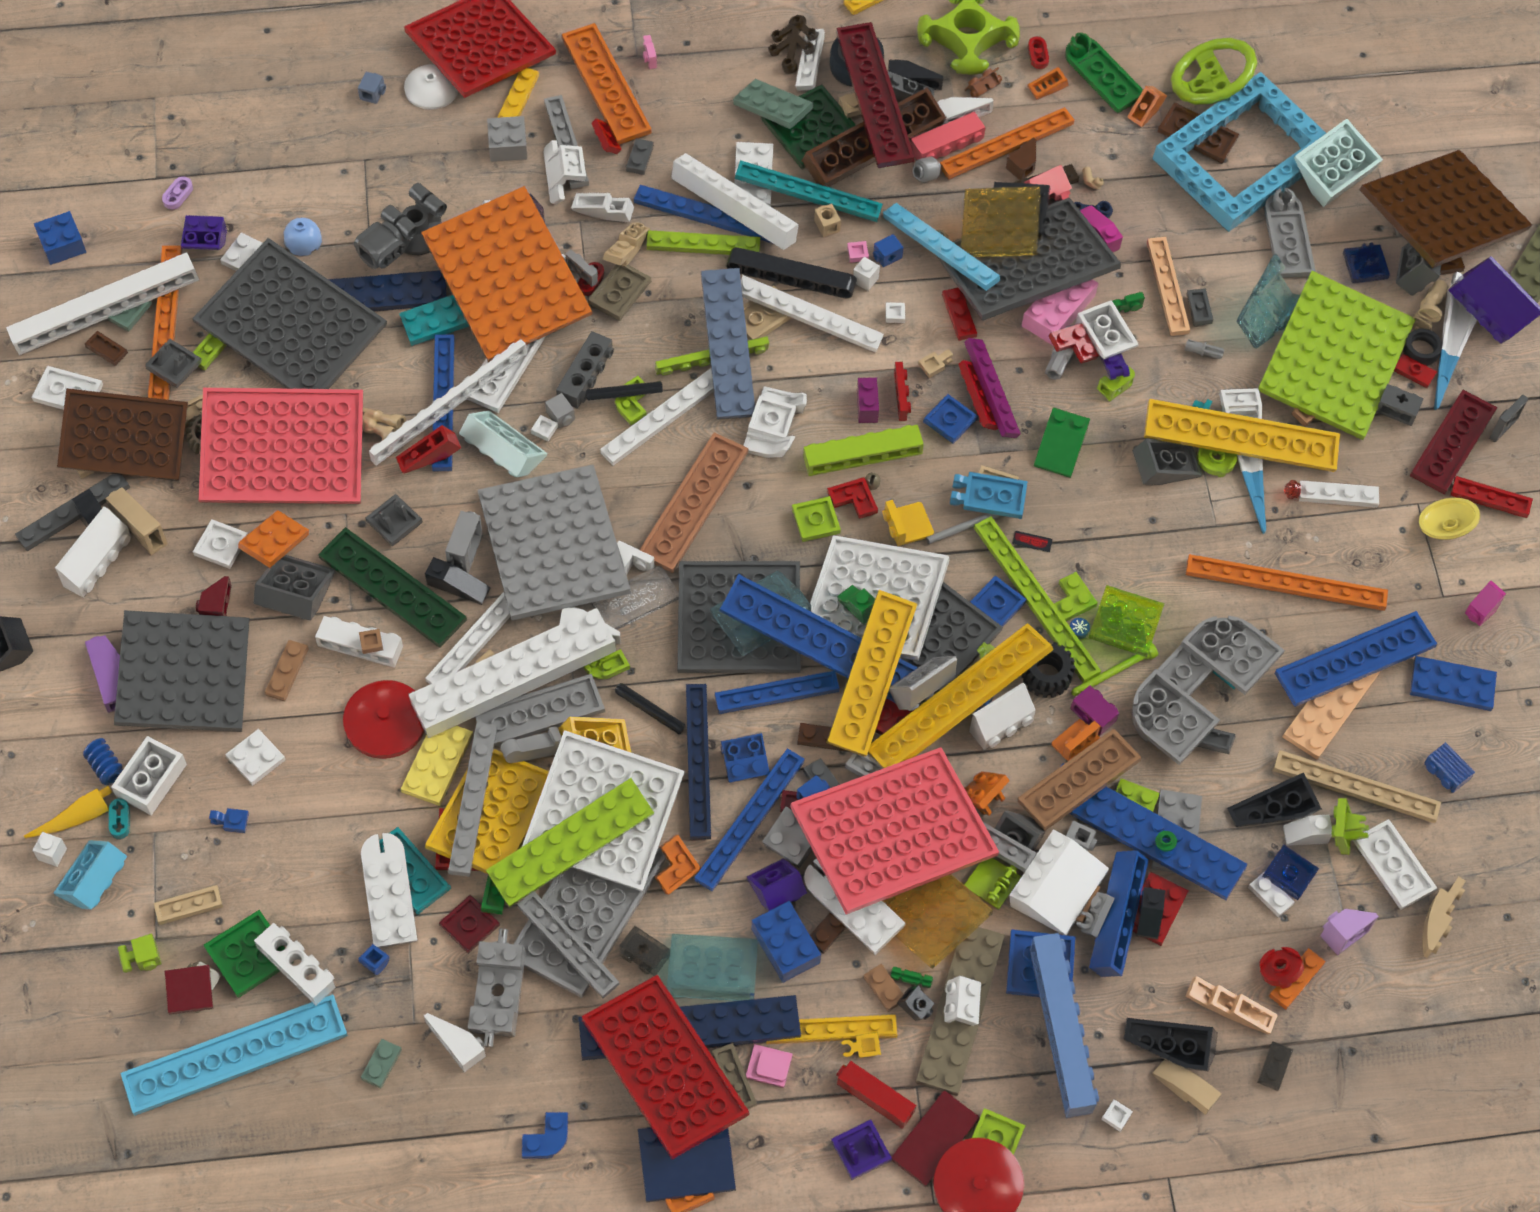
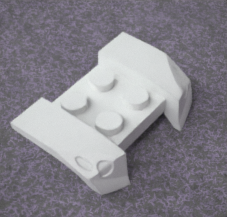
[743,386,807,458]

